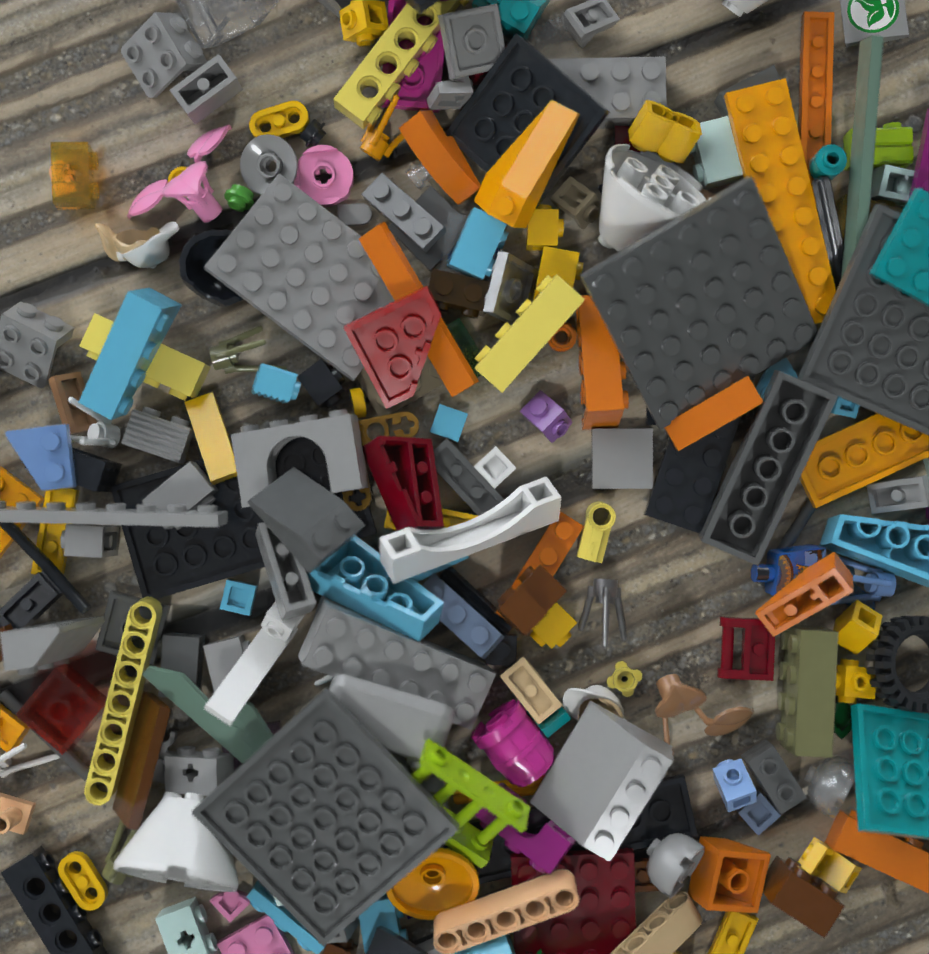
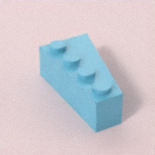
[78,288,182,420]
[819,514,929,588]
[307,535,444,642]

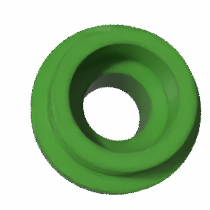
[224,184,254,212]

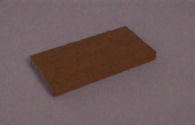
[112,691,171,830]

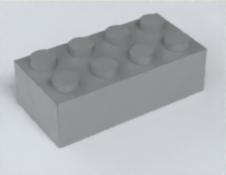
[549,56,667,129]

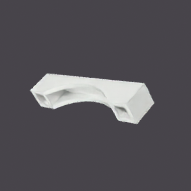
[379,476,562,584]

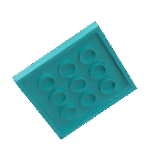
[851,703,929,840]

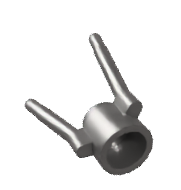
[578,578,627,649]

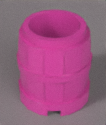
[471,699,555,787]

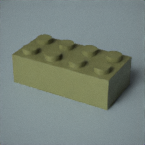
[776,625,838,758]

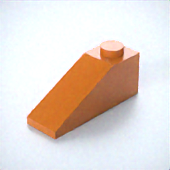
[755,552,854,637]

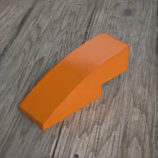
[399,110,481,205]
[664,376,764,451]

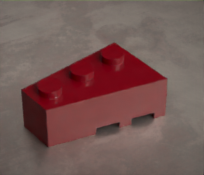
[362,435,444,531]

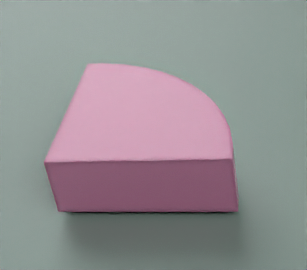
[209,890,250,922]

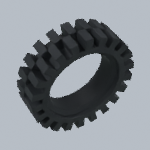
[866,616,929,713]

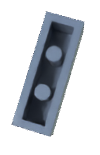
[422,573,505,659]

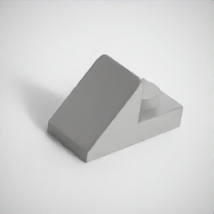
[563,0,620,48]
[866,475,929,514]

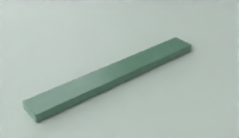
[841,35,884,279]

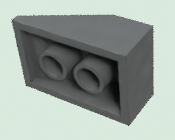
[247,467,365,574]

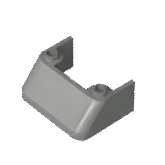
[328,674,455,782]

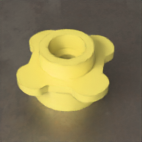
[607,661,642,697]

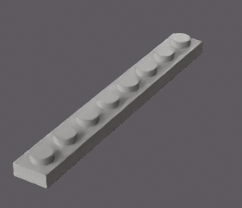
[0,501,228,527]

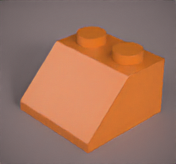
[688,836,771,913]

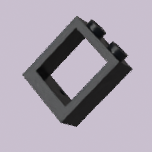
[25,447,122,492]

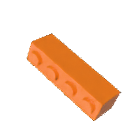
[825,809,929,893]

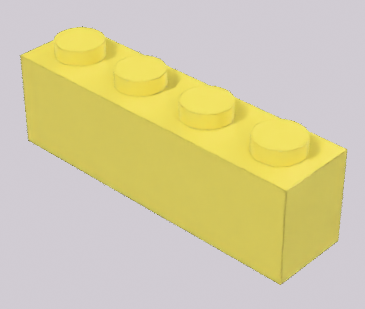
[474,274,585,392]
[79,313,211,401]

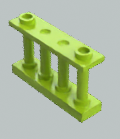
[412,738,530,868]

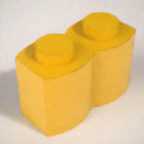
[628,100,702,163]

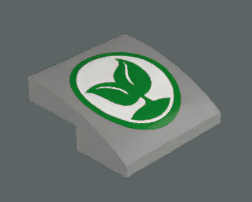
[840,0,909,47]

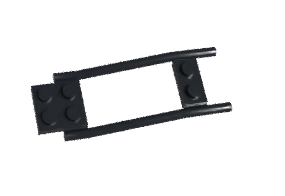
[0,522,91,629]

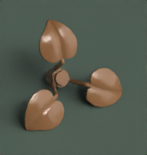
[655,674,755,755]

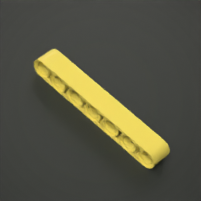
[84,597,162,805]

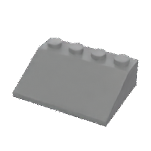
[530,701,673,861]

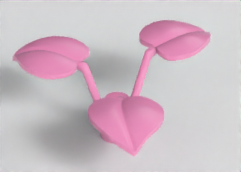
[127,124,232,223]

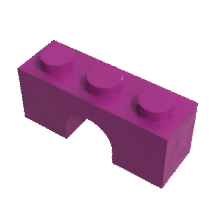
[475,782,576,874]

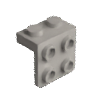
[121,12,208,98]
[0,301,74,388]

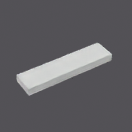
[204,627,298,726]

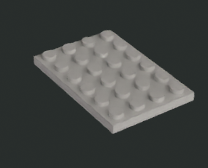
[204,173,425,381]

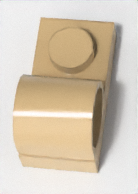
[500,657,563,725]

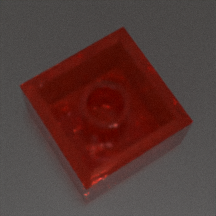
[16,664,107,755]

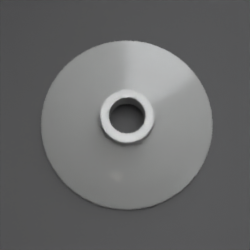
[240,134,298,195]

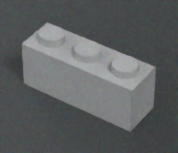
[255,522,316,620]

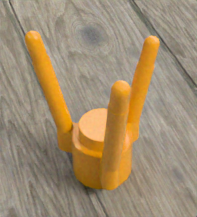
[359,94,405,161]

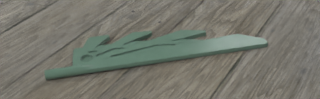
[142,666,273,764]

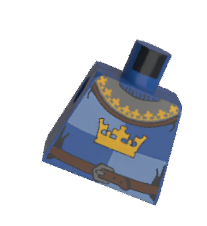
[751,544,826,596]

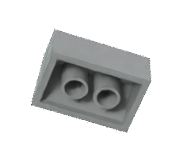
[0,616,105,675]

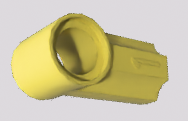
[576,501,616,563]

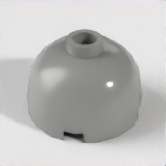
[646,833,705,899]

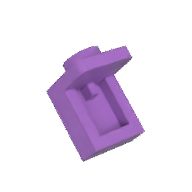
[520,390,572,443]

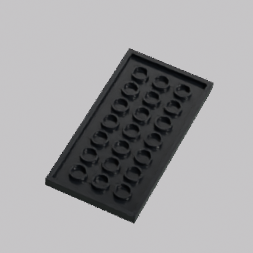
[110,437,377,599]

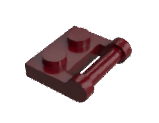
[717,616,775,681]

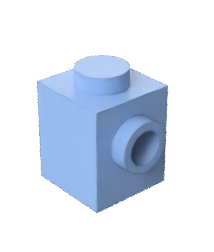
[713,758,757,812]

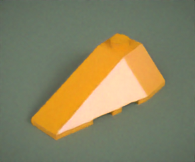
[474,100,580,228]

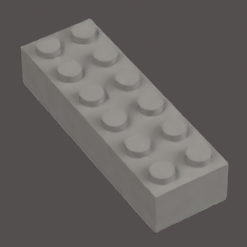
[298,599,496,730]

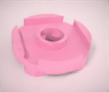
[294,145,354,207]

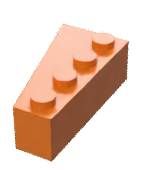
[576,295,629,430]

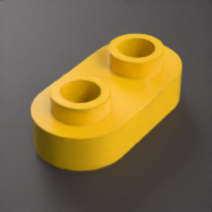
[249,101,309,138]
[58,851,108,911]

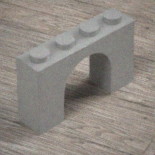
[231,409,369,508]

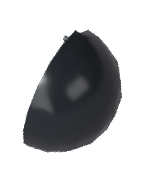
[179,229,243,307]

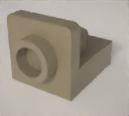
[550,176,601,230]

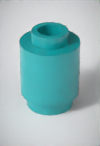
[809,144,847,180]

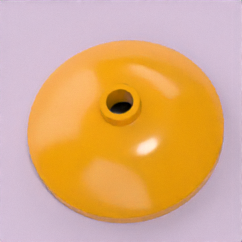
[386,848,479,920]

